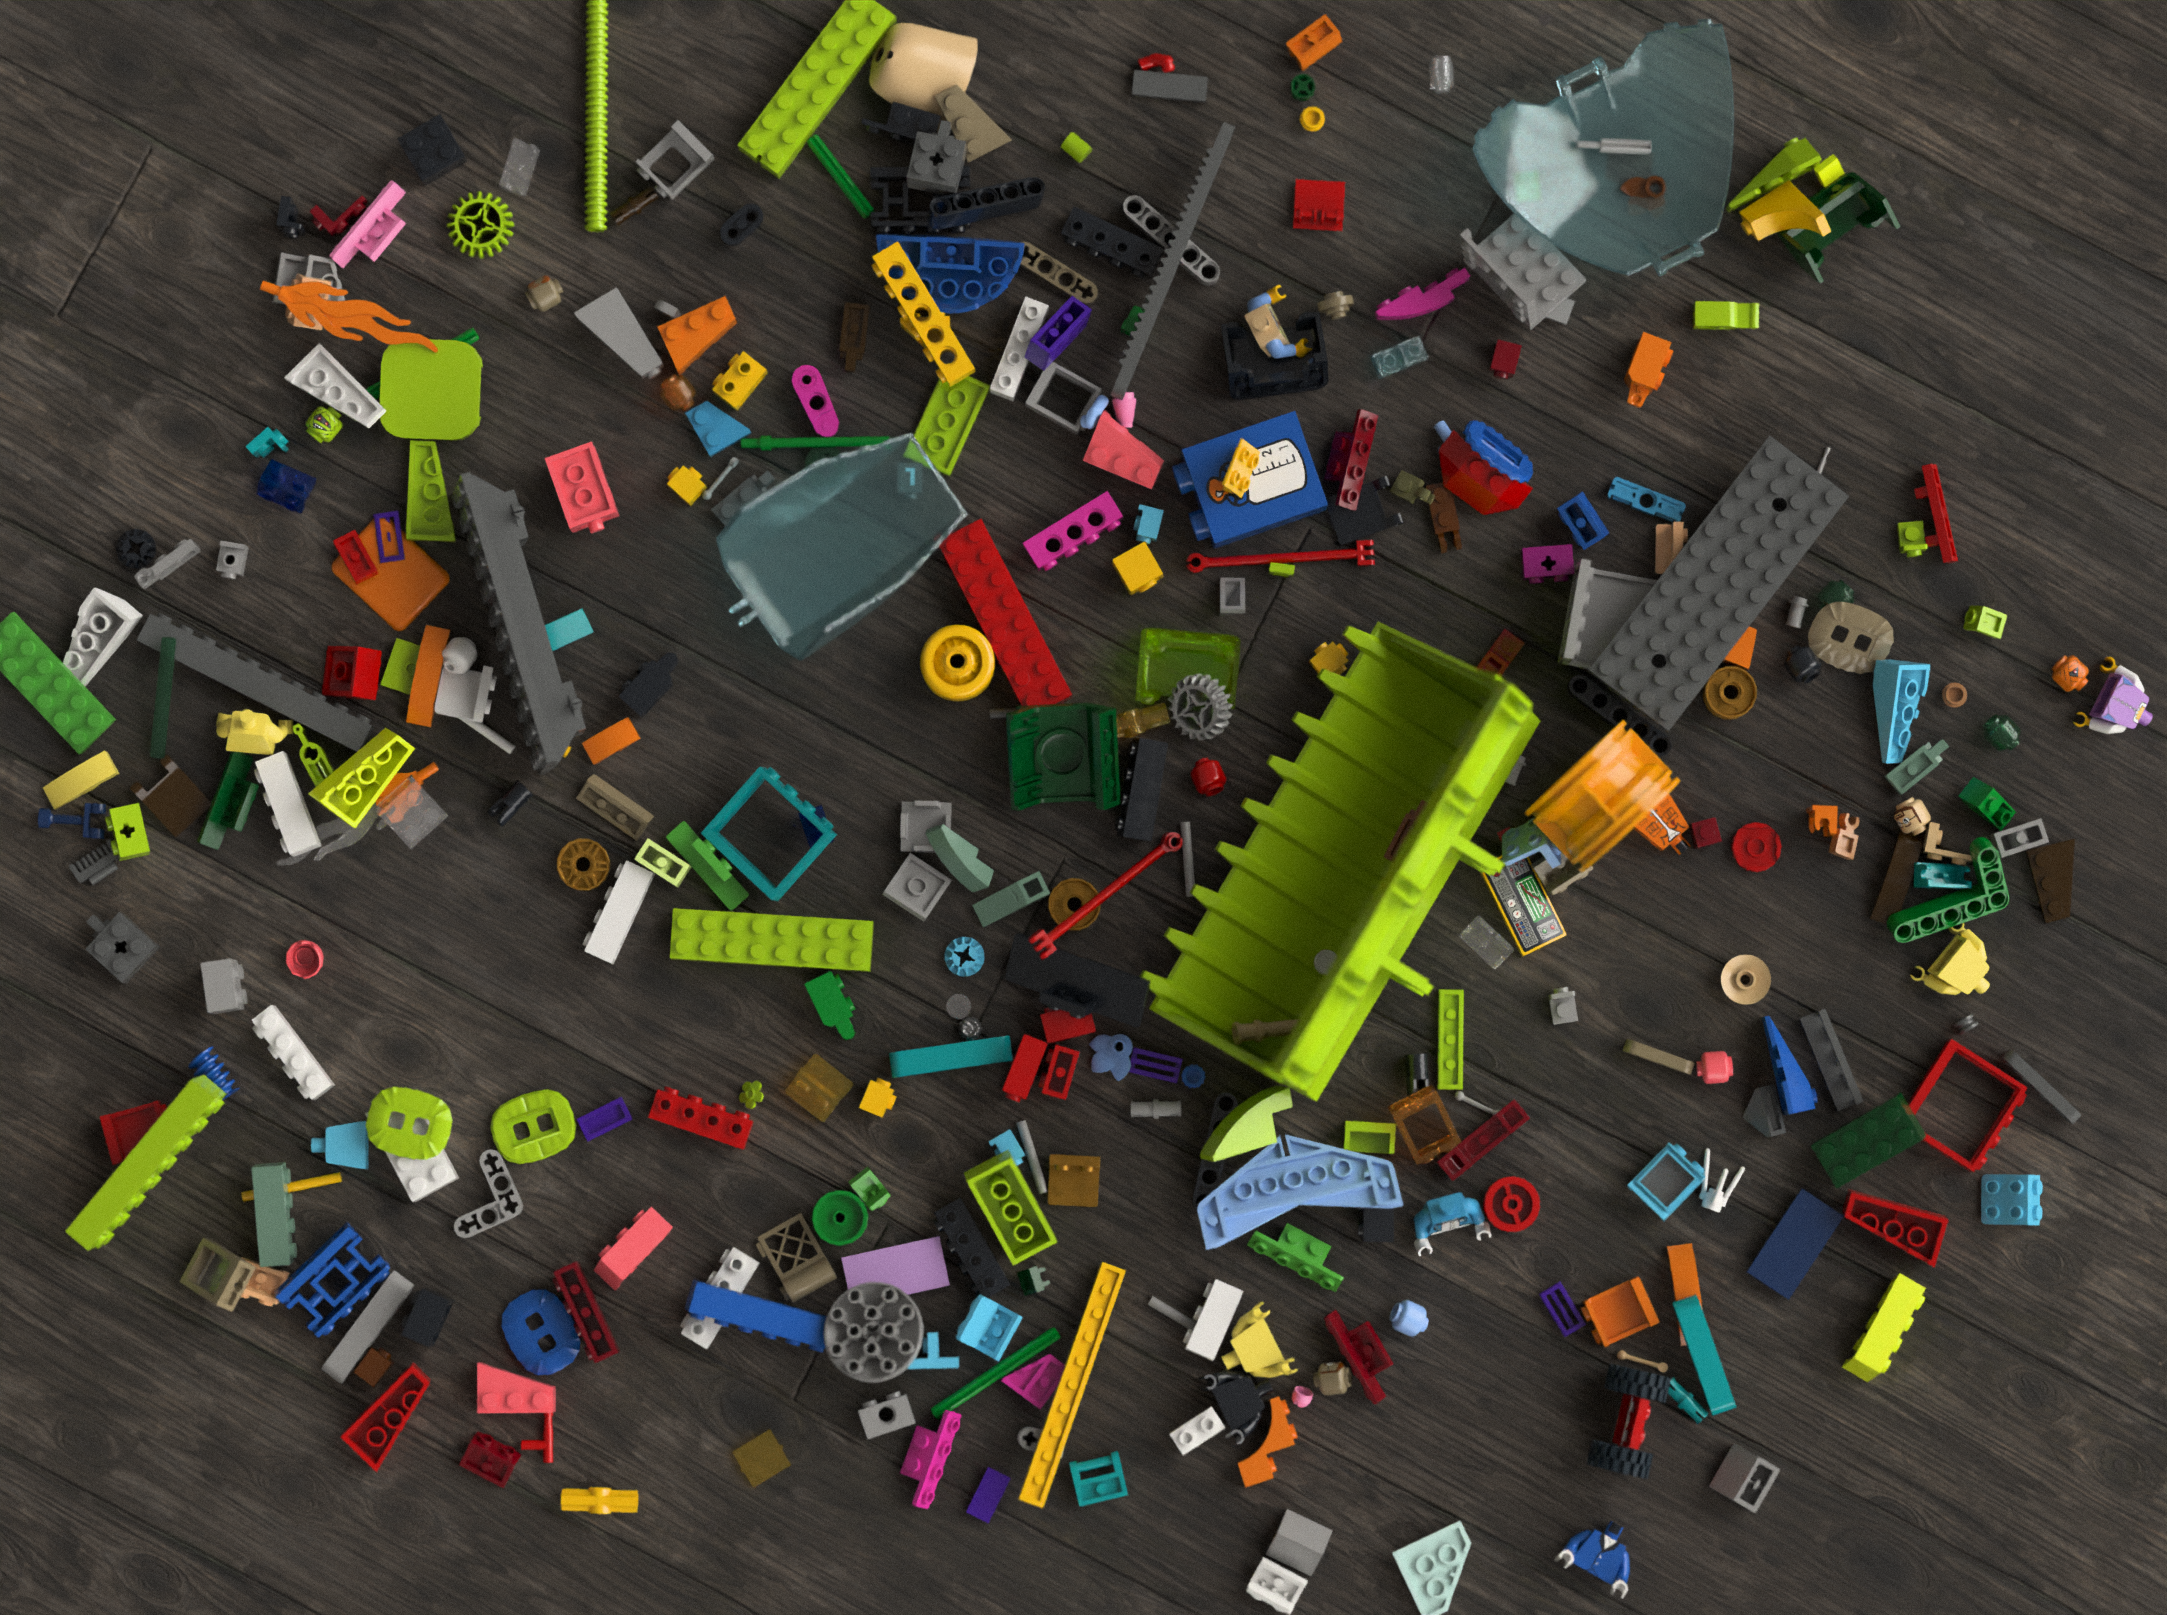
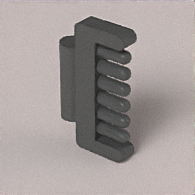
[69,839,119,885]

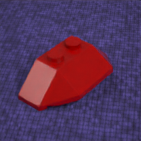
[1439,430,1533,515]

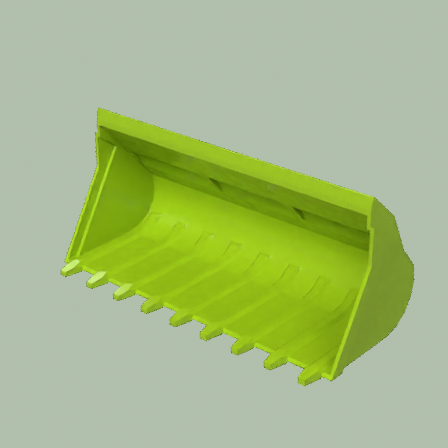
[1140,621,1540,1102]

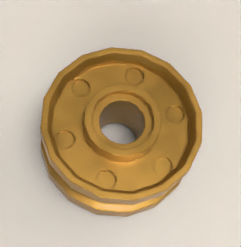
[1703,666,1757,720]
[557,838,610,891]
[1048,878,1100,930]

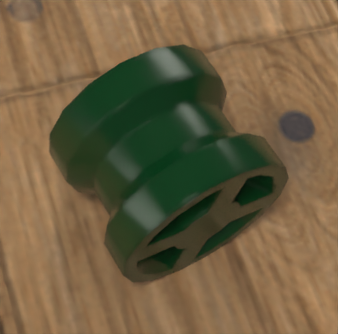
[1290,74,1315,102]

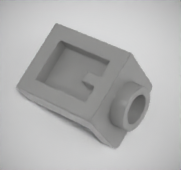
[1548,987,1578,1025]

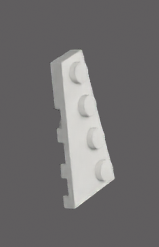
[284,343,386,428]

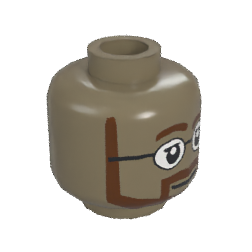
[1314,1362,1352,1395]

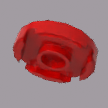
[1731,822,1782,872]

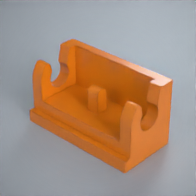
[1286,14,1342,71]
[1806,805,1838,837]

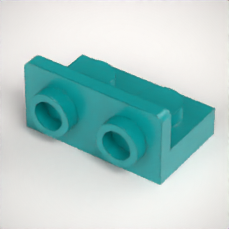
[245,427,289,458]

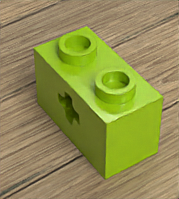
[105,803,150,861]

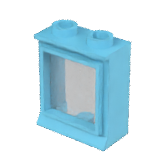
[1627,1142,1705,1222]

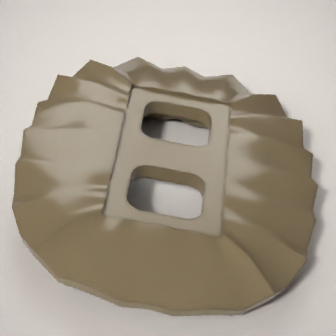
[1808,602,1894,674]

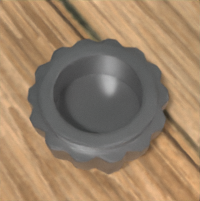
[958,1017,982,1041]

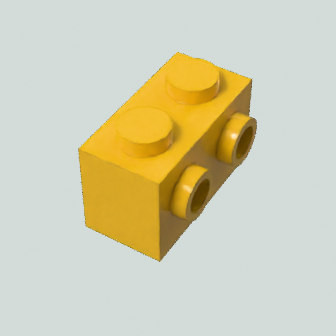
[712,351,768,411]

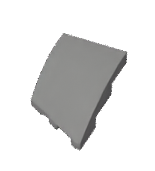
[272,253,345,305]

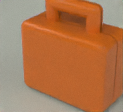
[331,518,450,631]

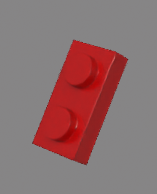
[333,530,378,585]

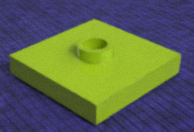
[380,638,420,695]

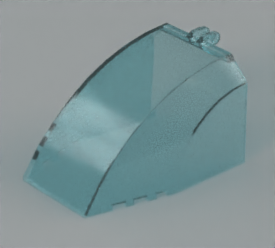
[716,433,968,661]

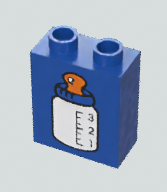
[1172,411,1328,549]

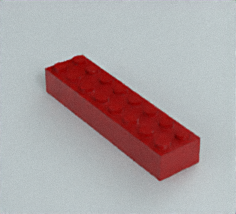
[937,519,1073,706]

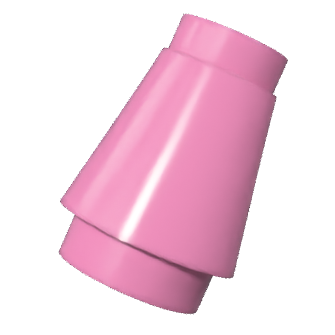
[1112,392,1136,428]

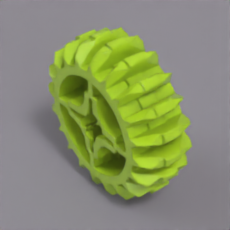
[447,191,514,259]

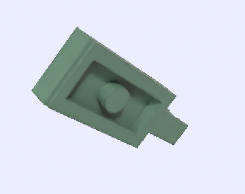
[1884,739,1949,796]

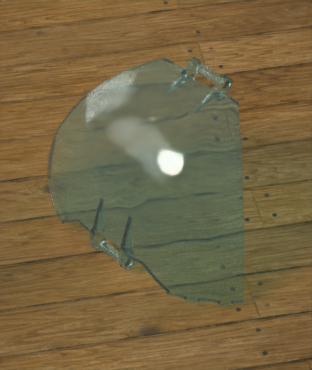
[1472,19,1734,277]

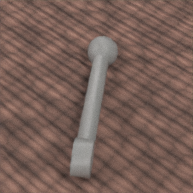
[702,457,739,500]
[1454,1091,1499,1116]

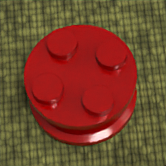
[1483,1177,1540,1232]

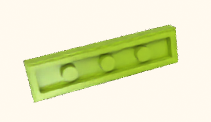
[1437,989,1464,1090]

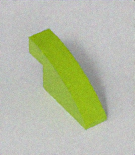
[1200,1085,1293,1162]

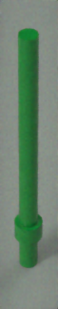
[741,435,890,451]

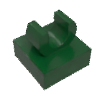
[1017,1266,1050,1296]

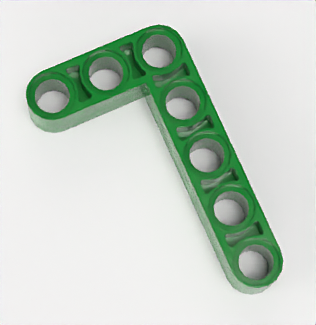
[1887,837,2009,943]

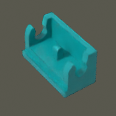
[1914,862,1972,890]

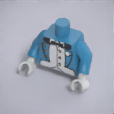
[1414,1193,1491,1256]

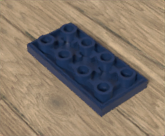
[1746,1188,1844,1300]

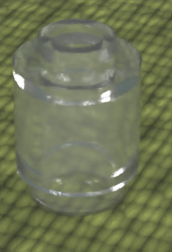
[1429,56,1454,94]

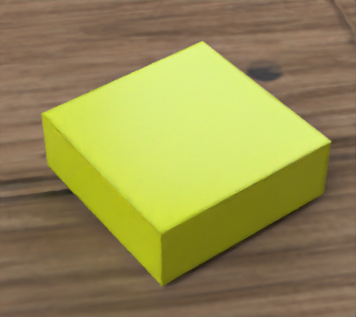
[1814,154,1845,187]

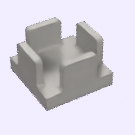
[900,801,952,853]

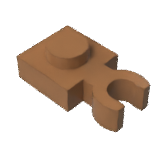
[1829,813,1859,860]

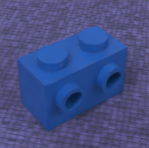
[1557,491,1609,550]

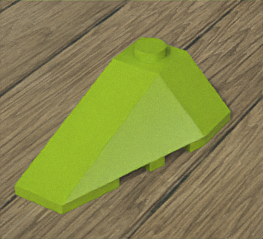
[1726,137,1822,212]

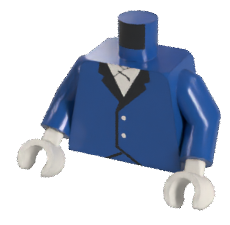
[1555,1520,1630,1599]

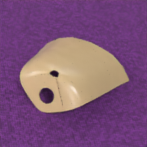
[869,23,977,133]

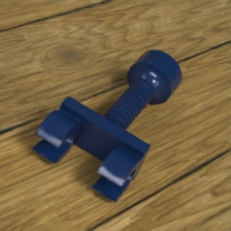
[38,803,106,839]

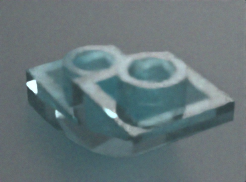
[1370,336,1429,379]

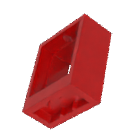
[1002,1034,1048,1103]

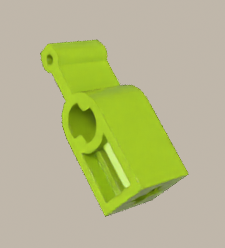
[1693,301,1759,330]
[293,724,335,787]

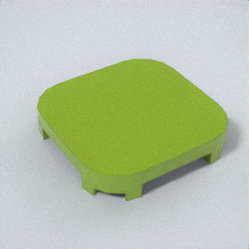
[380,339,483,441]

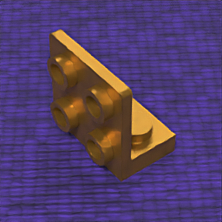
[1048,1154,1100,1207]

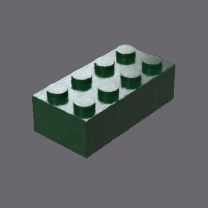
[1811,1092,1927,1189]

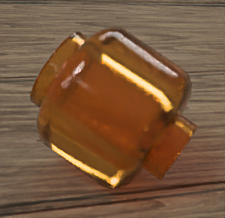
[659,374,696,412]

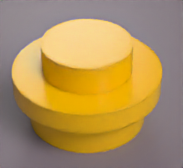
[1300,106,1325,132]

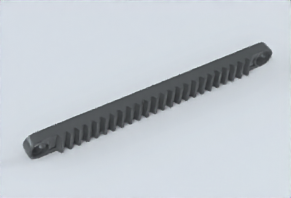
[1111,122,1236,400]

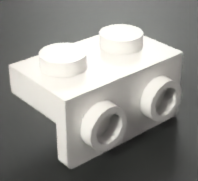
[1246,1557,1307,1614]

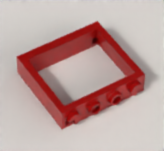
[1907,1039,2028,1172]

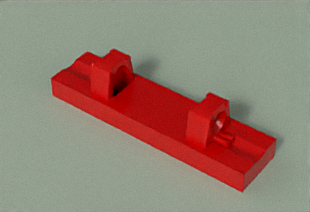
[1914,464,1958,564]

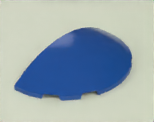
[877,234,1025,313]

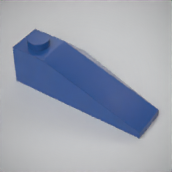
[1762,1016,1818,1115]

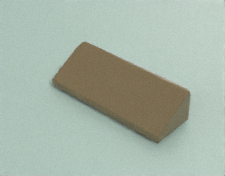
[576,774,654,841]

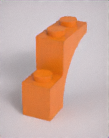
[1237,1396,1298,1487]

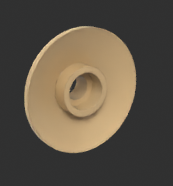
[1721,955,1771,1005]

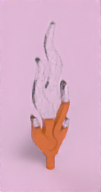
[277,762,439,866]

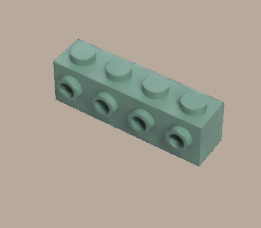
[251,1162,297,1267]

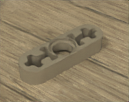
[1623,1039,1695,1075]

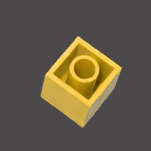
[1112,541,1163,596]

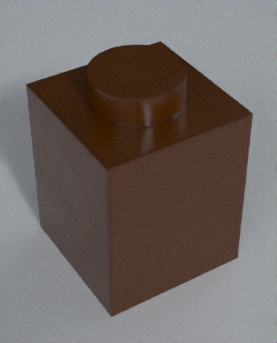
[354,1347,394,1387]

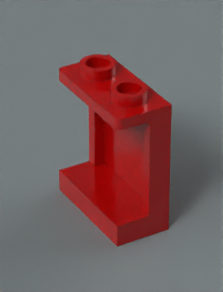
[100,1100,167,1165]

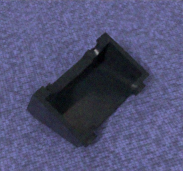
[1221,312,1328,400]

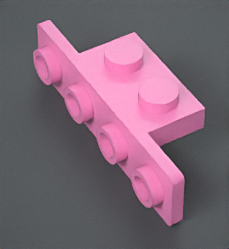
[329,180,406,268]

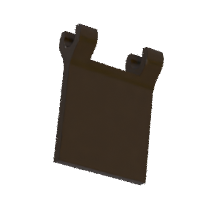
[130,755,212,838]

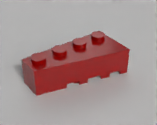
[341,1362,431,1472]

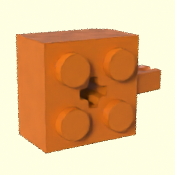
[1624,332,1673,408]

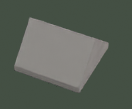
[1266,1509,1332,1576]

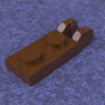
[1425,482,1462,553]

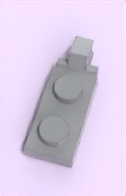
[134,539,201,590]

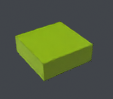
[1269,562,1295,578]

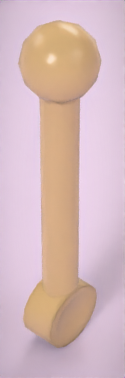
[1617,1350,1668,1372]

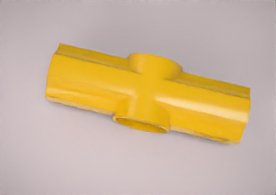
[561,1487,638,1514]

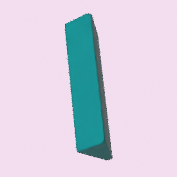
[545,608,594,651]

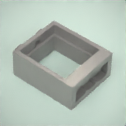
[1025,362,1101,435]

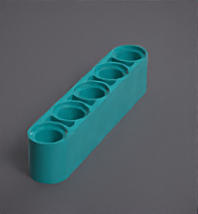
[889,1036,1013,1078]
[1672,1294,1736,1416]

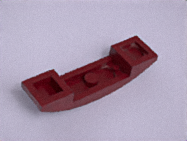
[1437,1099,1530,1181]

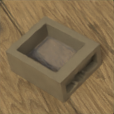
[180,1238,256,1312]

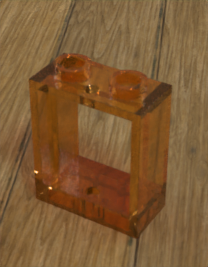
[1387,1084,1461,1165]

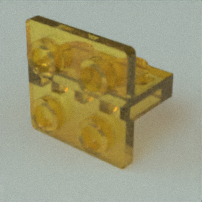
[785,1054,853,1122]

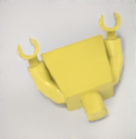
[216,709,293,755]
[1910,923,1990,995]
[1221,1302,1297,1378]

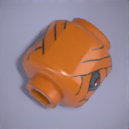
[2051,655,2089,692]

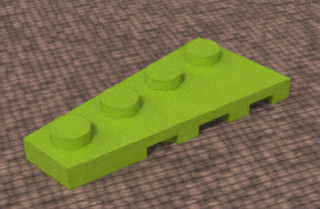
[406,440,456,542]

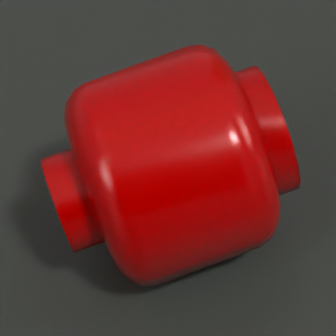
[1190,758,1227,797]

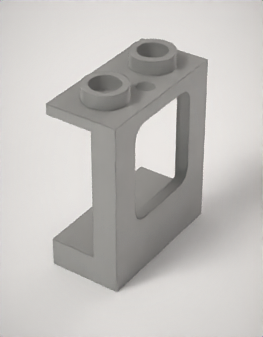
[636,120,714,200]

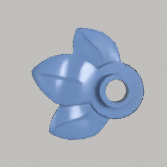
[1089,1034,1133,1081]

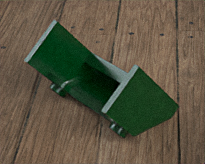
[1777,172,1900,284]

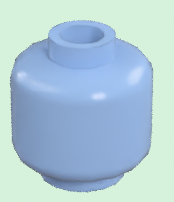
[1389,1300,1429,1337]

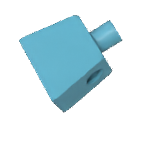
[311,1121,369,1169]

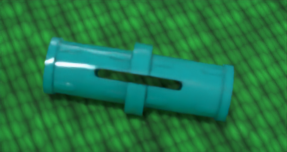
[1668,1377,1709,1424]

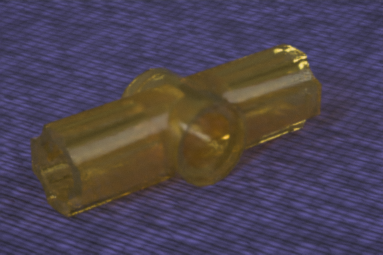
[1116,702,1171,739]

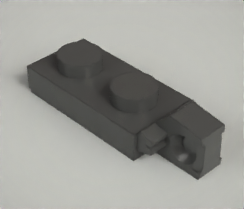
[711,471,775,529]

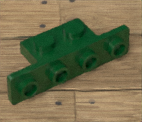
[197,751,259,850]

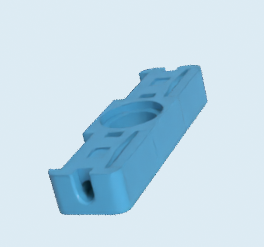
[1607,477,1686,522]

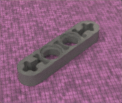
[2001,1049,2081,1125]

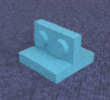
[908,1332,959,1369]

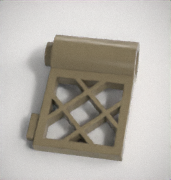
[755,1213,837,1303]

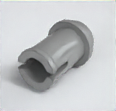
[1785,596,1809,629]
[1505,756,1526,786]

